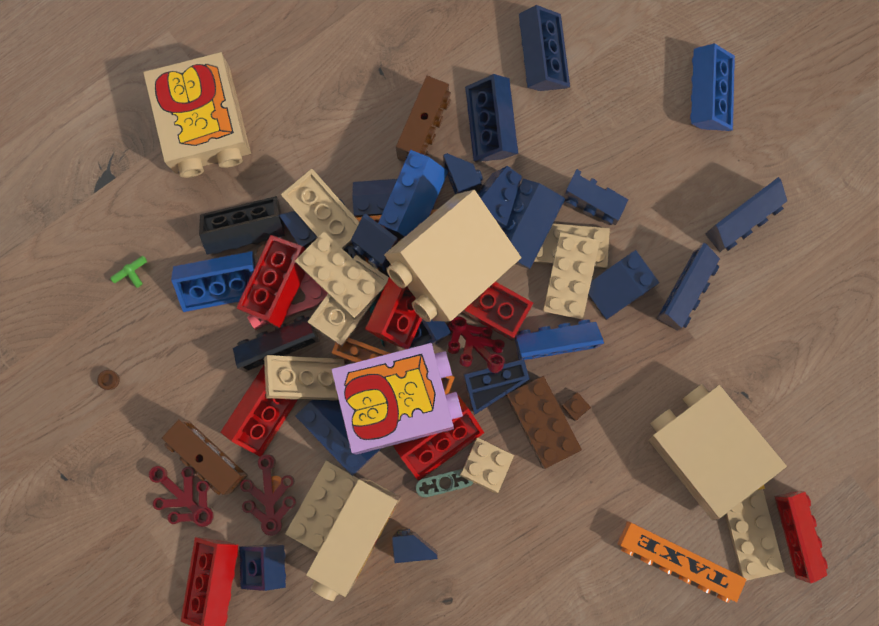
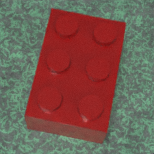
[462,281,533,341]

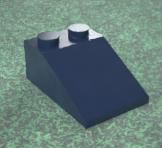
[588,250,660,320]

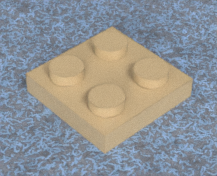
[459,437,514,494]

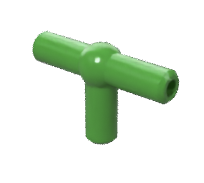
[110,256,147,288]

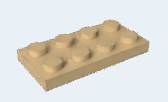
[281,169,359,249]
[534,224,610,269]
[295,232,384,319]
[543,232,600,320]
[308,255,389,346]
[264,355,345,400]
[285,460,359,553]
[725,489,785,581]

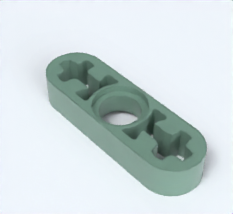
[416,469,473,497]

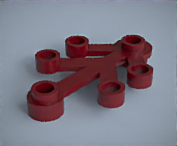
[447,316,505,373]
[240,454,296,536]
[149,466,214,527]

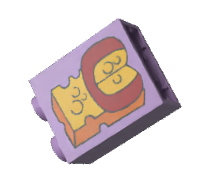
[332,343,463,455]

